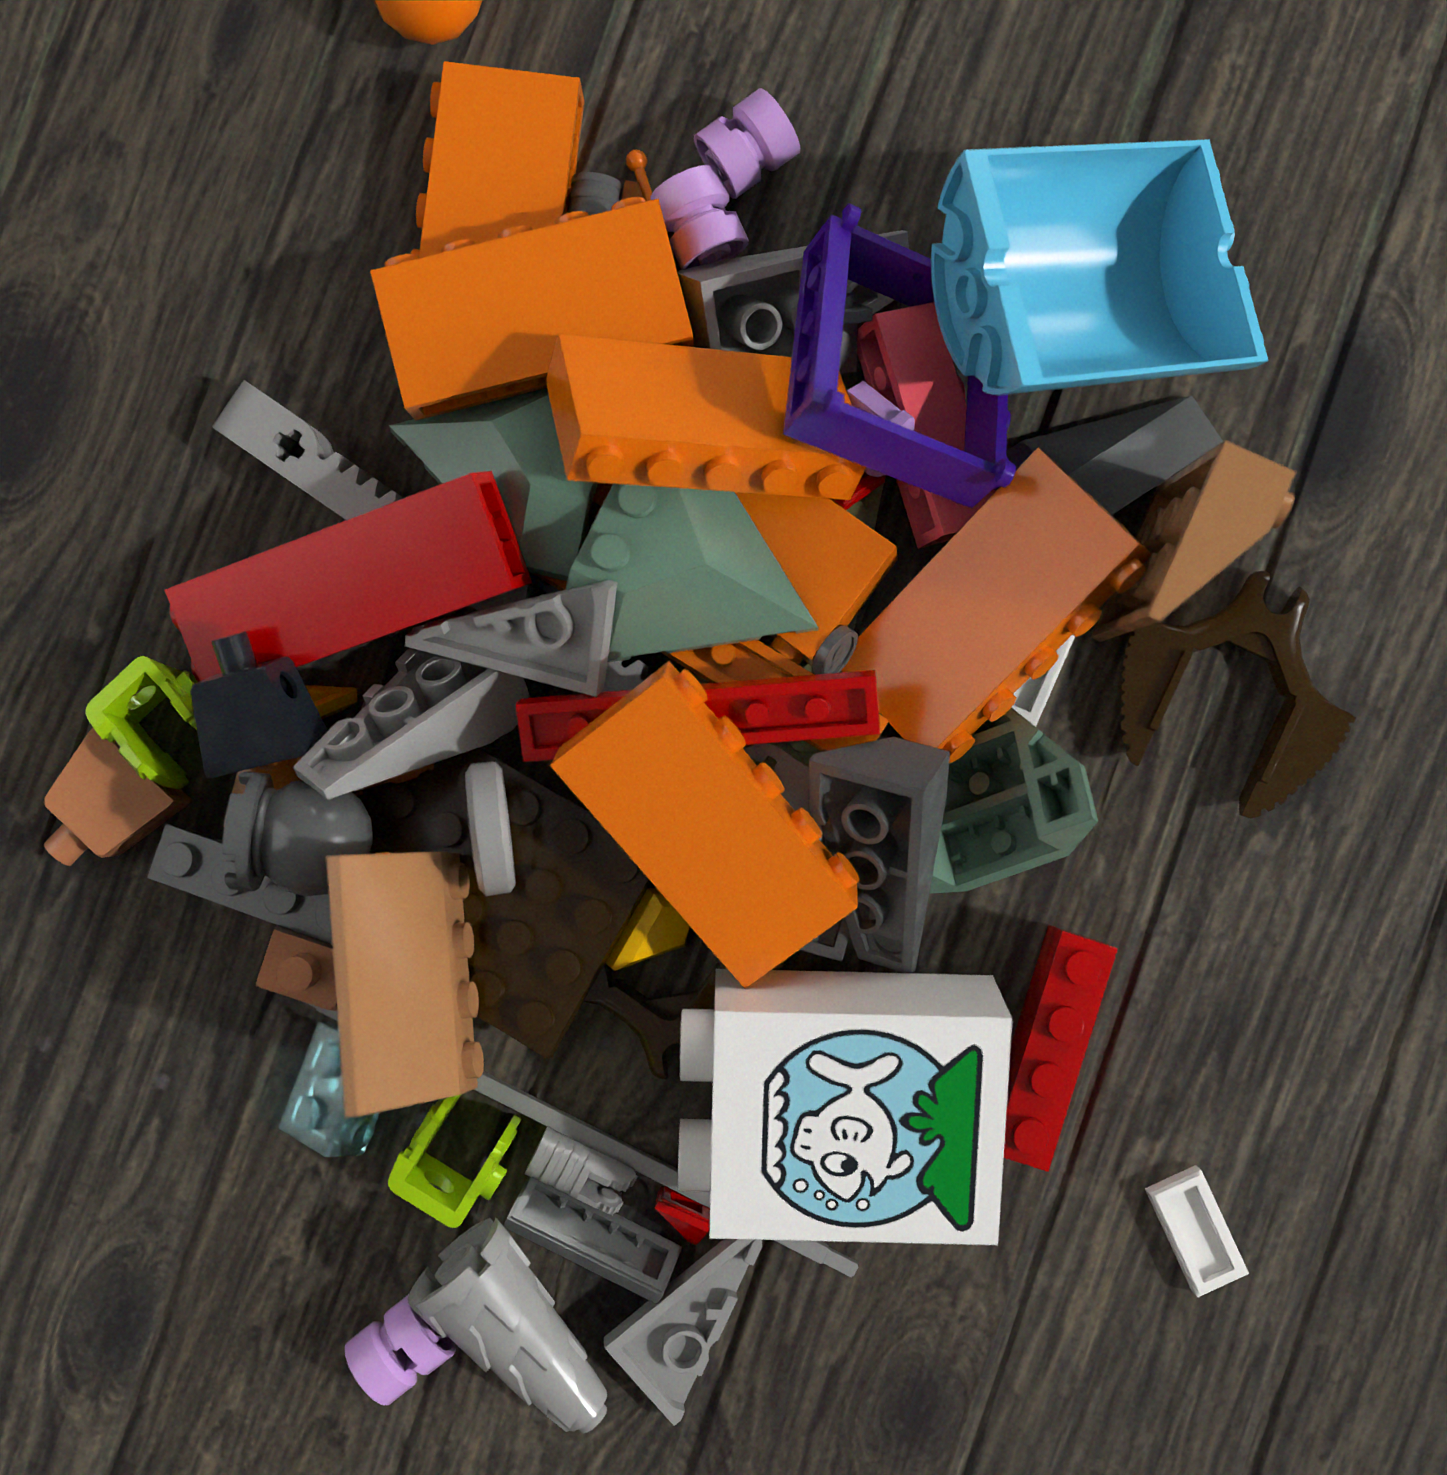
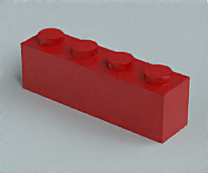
[1003,925,1118,1172]

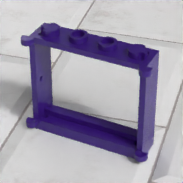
[783,203,1016,508]

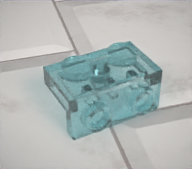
[278,1022,379,1157]

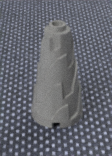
[408,1217,607,1433]

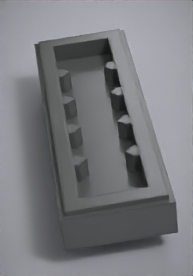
[503,1176,682,1304]

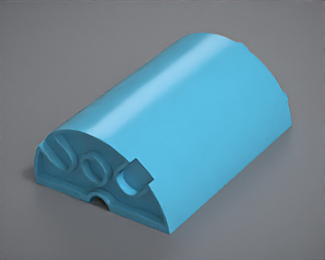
[931,139,1268,395]

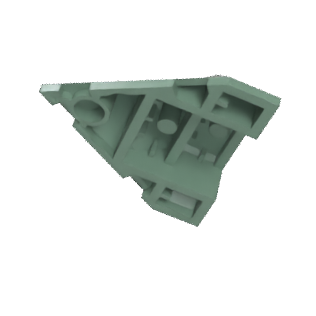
[389,388,598,582]
[566,484,819,662]
[929,707,1098,894]

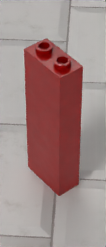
[165,471,533,682]

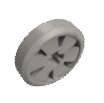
[465,762,516,896]

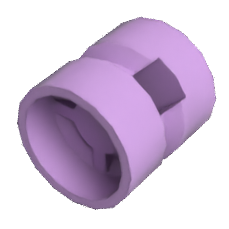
[694,88,800,199]
[650,165,749,270]
[345,1294,456,1405]

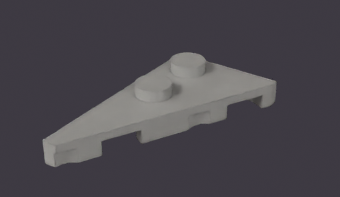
[405,580,617,697]
[604,1239,762,1426]

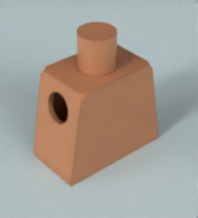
[44,728,192,866]
[256,925,337,1011]

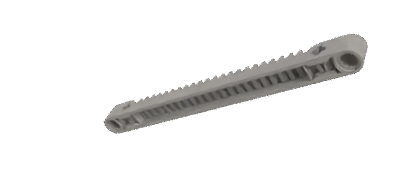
[212,380,825,842]

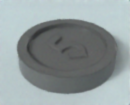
[812,625,858,675]

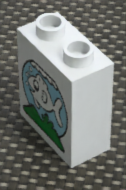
[678,969,1012,1245]

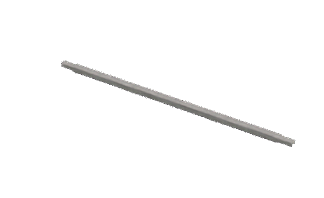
[307,1003,858,1278]

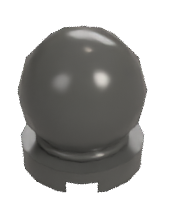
[222,771,373,896]

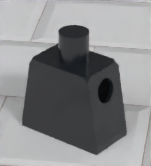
[190,631,328,779]

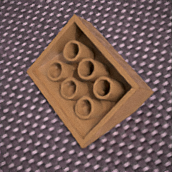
[1090,441,1296,642]
[326,852,484,1117]

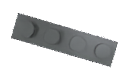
[147,824,333,945]

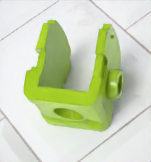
[86,656,197,789]
[388,1094,521,1228]

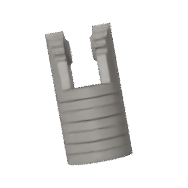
[524,1126,638,1216]

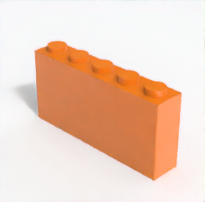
[411,61,585,258]
[370,197,694,421]
[546,333,866,500]
[841,448,1152,763]
[590,483,898,666]
[550,661,860,989]

